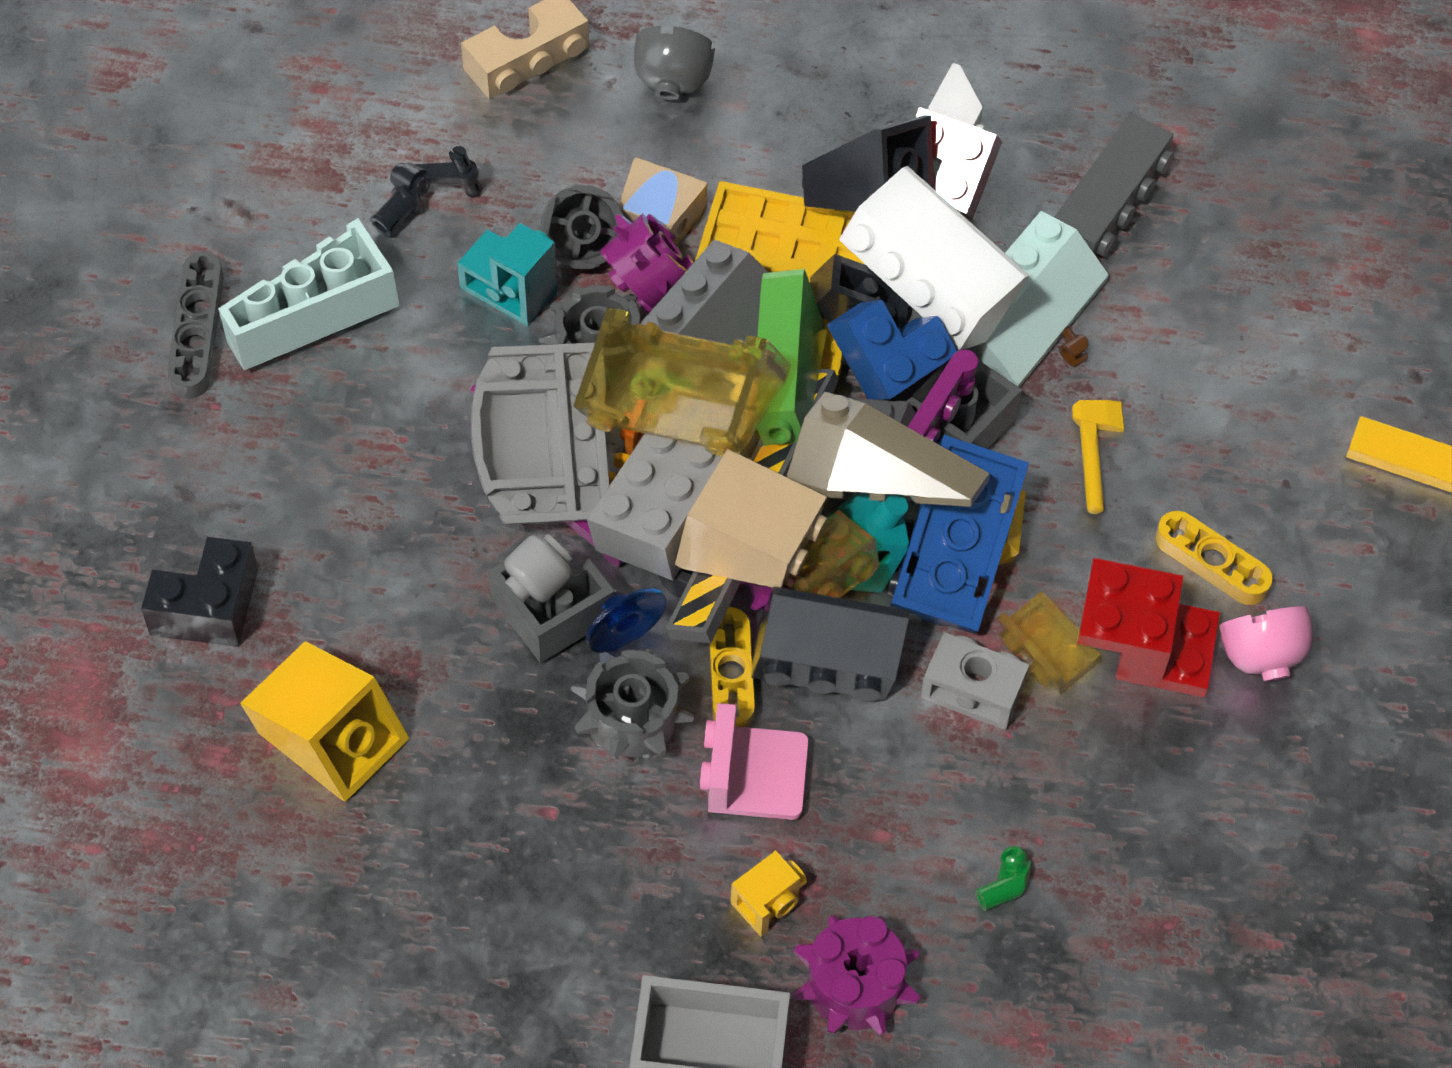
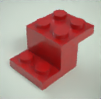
[1077,558,1220,698]

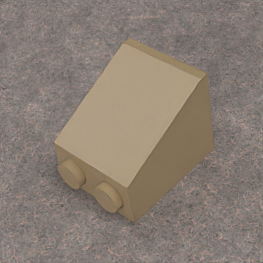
[675,449,828,587]

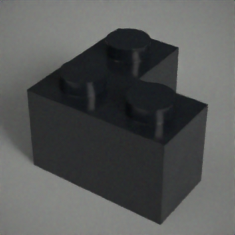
[810,254,908,366]
[141,536,258,647]

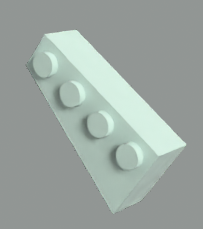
[218,218,400,370]

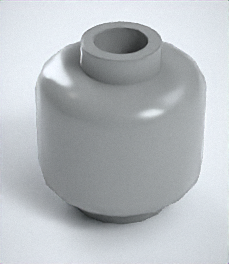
[504,534,573,603]

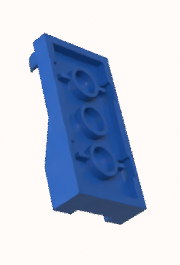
[889,435,1029,634]

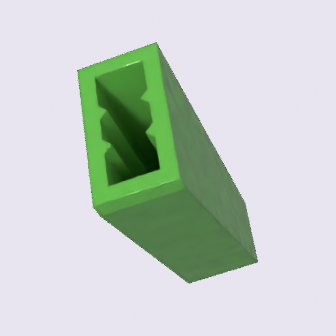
[752,269,827,446]

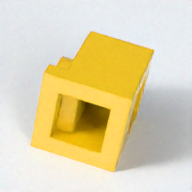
[731,851,807,937]

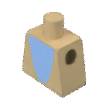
[619,157,707,246]

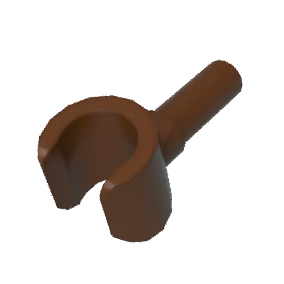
[1059,326,1088,367]

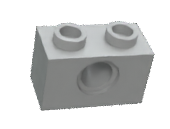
[920,632,1030,730]

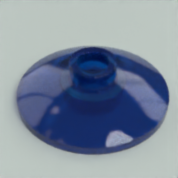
[586,588,667,653]

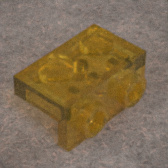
[784,510,879,598]
[997,591,1102,695]

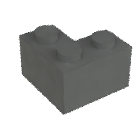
[488,559,616,663]

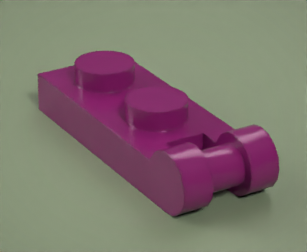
[908,350,978,443]

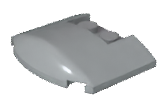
[471,343,609,525]

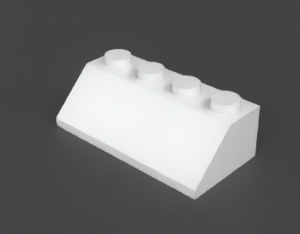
[839,166,1030,350]

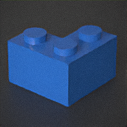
[827,300,957,400]

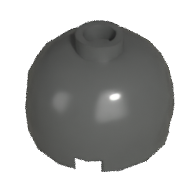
[634,26,715,100]
[541,184,624,269]

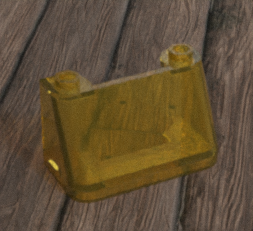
[573,307,791,457]

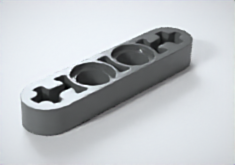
[168,251,224,399]

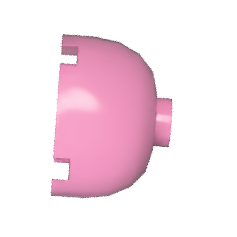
[1219,606,1313,682]

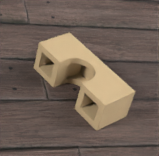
[461,0,589,100]

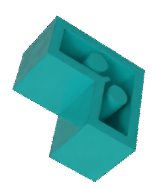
[457,223,557,326]

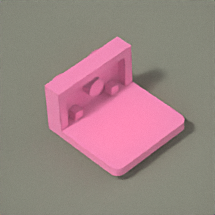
[700,703,808,820]

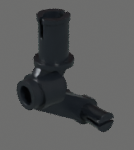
[370,146,483,237]

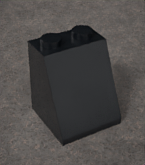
[802,115,934,212]

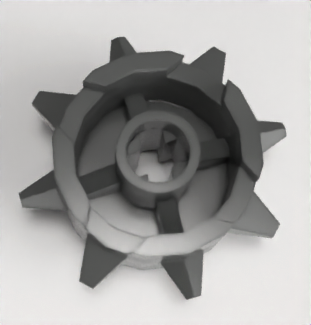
[539,285,646,385]
[570,648,694,759]

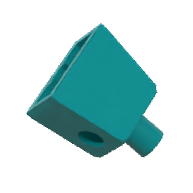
[828,492,909,593]

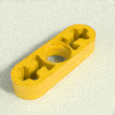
[1155,511,1272,605]
[709,607,755,728]

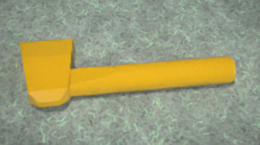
[1071,400,1124,515]

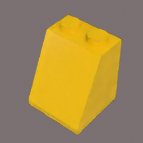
[240,641,410,802]

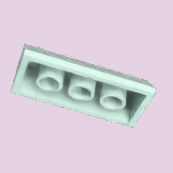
[963,211,1109,388]

